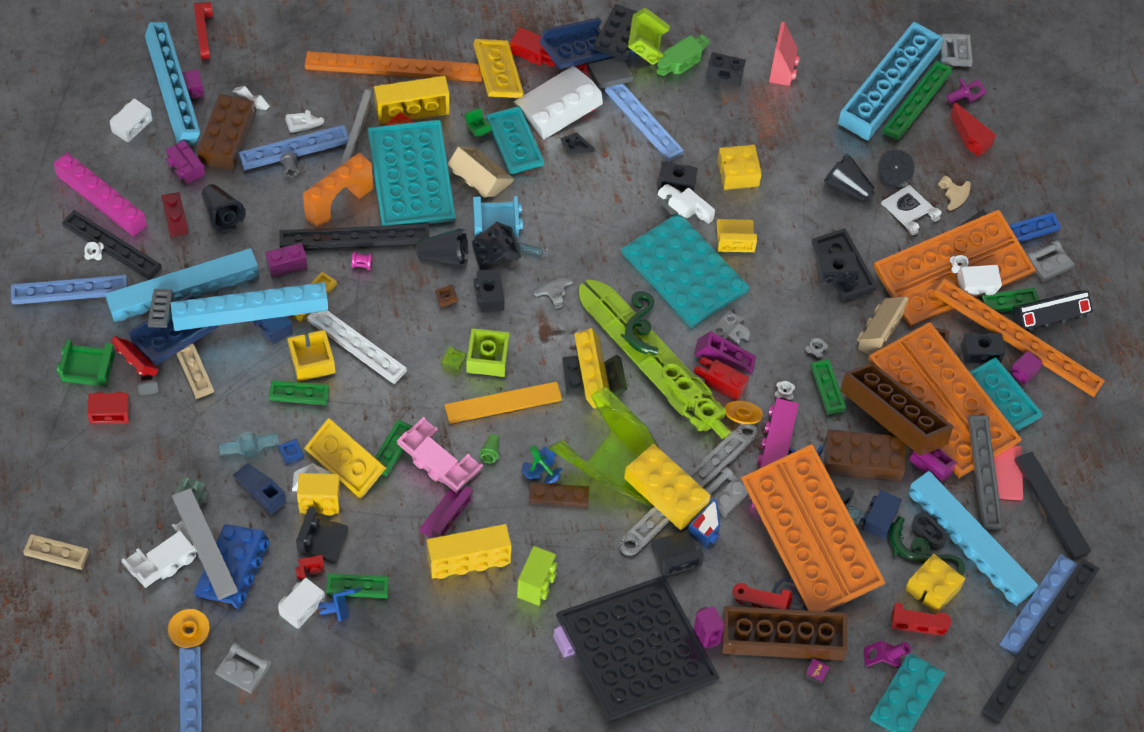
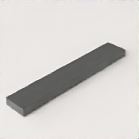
[967,415,1003,530]

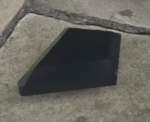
[560,132,595,154]

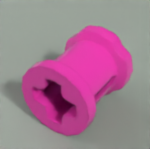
[351,251,373,270]

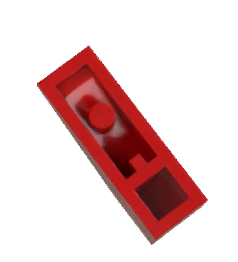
[950,103,996,157]

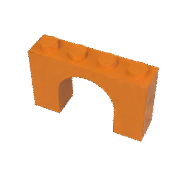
[303,152,373,229]

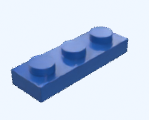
[1009,212,1061,242]

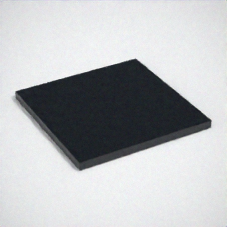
[556,575,720,721]

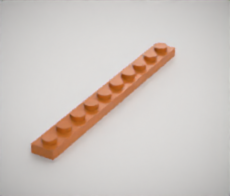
[305,51,482,82]
[933,278,1105,397]

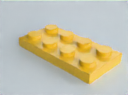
[473,39,523,98]
[304,418,386,498]

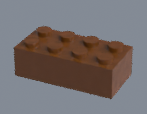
[197,94,256,171]
[824,429,905,482]

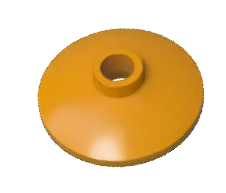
[725,401,763,424]
[168,609,210,648]

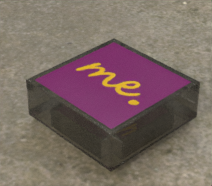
[803,658,831,686]

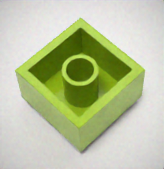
[467,328,510,377]
[517,546,558,606]

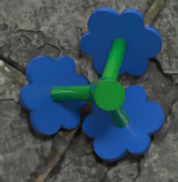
[521,445,563,484]

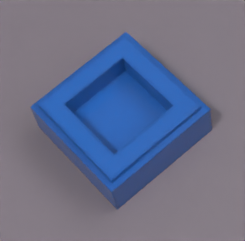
[278,439,304,464]

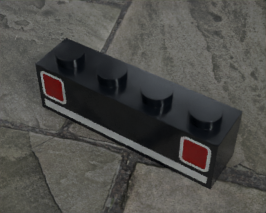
[1013,290,1093,331]

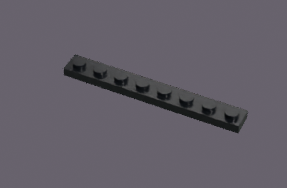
[279,224,429,249]

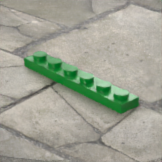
[883,61,952,140]

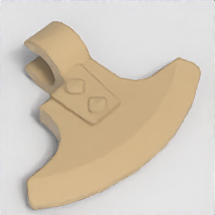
[938,175,971,211]

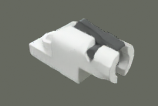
[657,184,715,224]

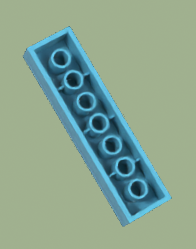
[838,22,944,141]

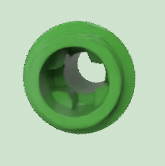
[479,434,500,464]

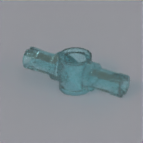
[218,432,279,458]

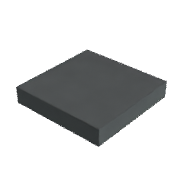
[588,58,633,89]

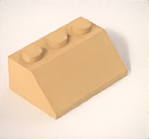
[447,147,515,197]
[857,297,908,355]

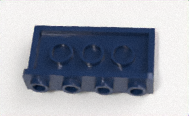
[539,18,613,69]
[129,294,219,366]

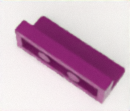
[420,486,473,538]

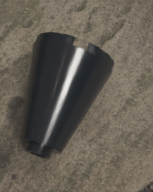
[824,153,875,201]
[201,184,246,232]
[416,228,469,266]

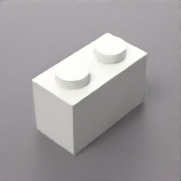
[110,99,153,143]
[957,265,1002,296]
[278,578,325,629]

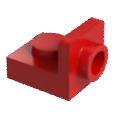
[295,555,325,581]

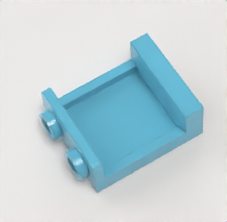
[473,196,523,238]

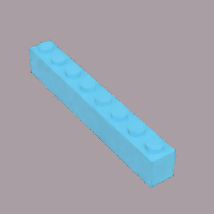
[145,22,200,146]
[105,248,259,322]
[170,282,328,331]
[909,471,1038,607]

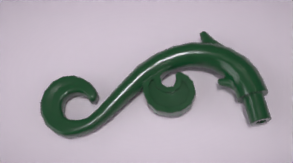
[621,291,658,355]
[889,516,966,576]

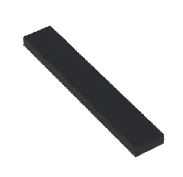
[62,210,162,280]
[1014,451,1091,559]

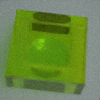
[441,347,466,372]

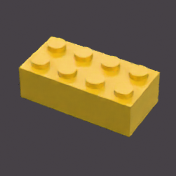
[374,76,449,125]
[624,444,711,530]
[426,524,511,579]

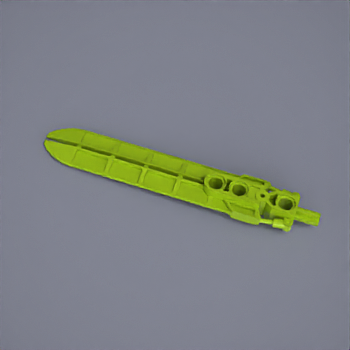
[579,280,731,439]

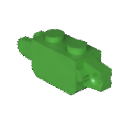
[657,34,709,76]

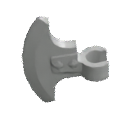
[533,278,573,309]

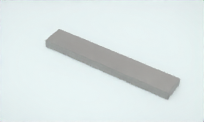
[340,90,372,166]
[172,488,238,600]

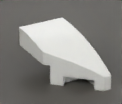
[232,86,270,110]
[285,110,324,133]

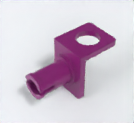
[946,78,987,105]
[864,640,911,668]

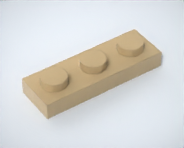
[176,343,214,399]
[23,534,89,570]

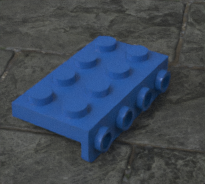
[194,524,269,609]

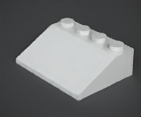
[514,66,603,140]

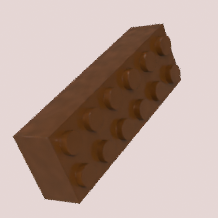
[840,362,954,456]
[721,606,848,661]

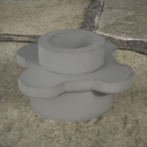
[806,338,828,358]

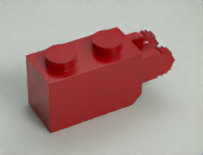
[510,27,556,67]
[693,357,749,401]

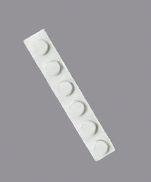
[307,311,407,384]

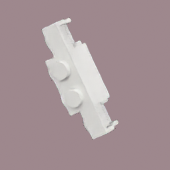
[122,521,196,588]

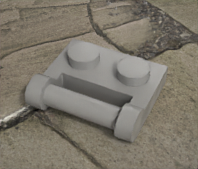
[940,34,973,66]
[1027,240,1075,282]
[703,467,748,517]
[216,642,271,694]

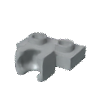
[710,311,750,347]

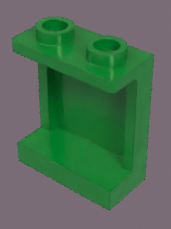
[57,339,116,387]

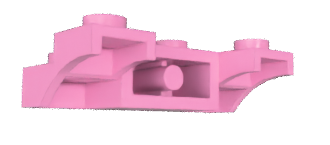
[397,416,483,493]

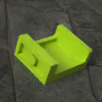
[628,8,670,65]

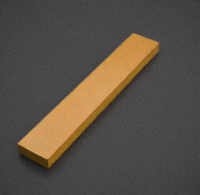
[444,382,562,424]

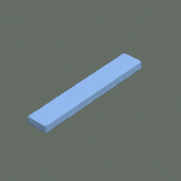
[605,84,684,162]

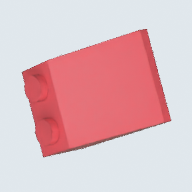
[769,22,800,86]

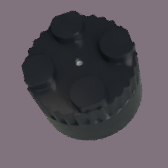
[877,149,915,189]

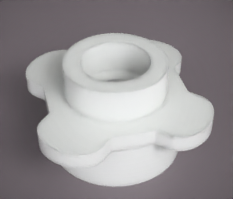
[84,242,104,261]
[950,255,969,273]
[775,381,795,401]

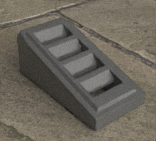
[148,289,175,328]
[136,366,159,395]

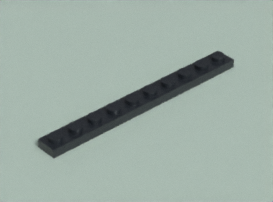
[982,558,1100,722]

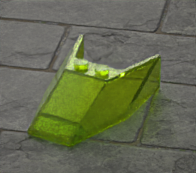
[548,387,660,508]

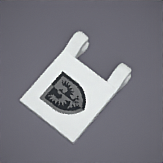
[881,185,941,236]

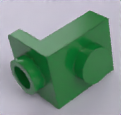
[464,107,492,137]

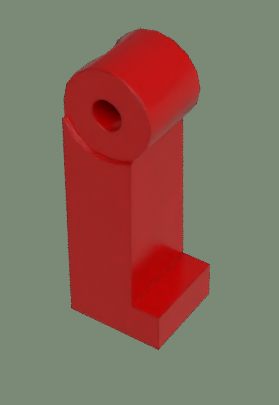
[732,583,793,610]
[891,602,951,635]

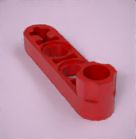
[193,1,213,60]

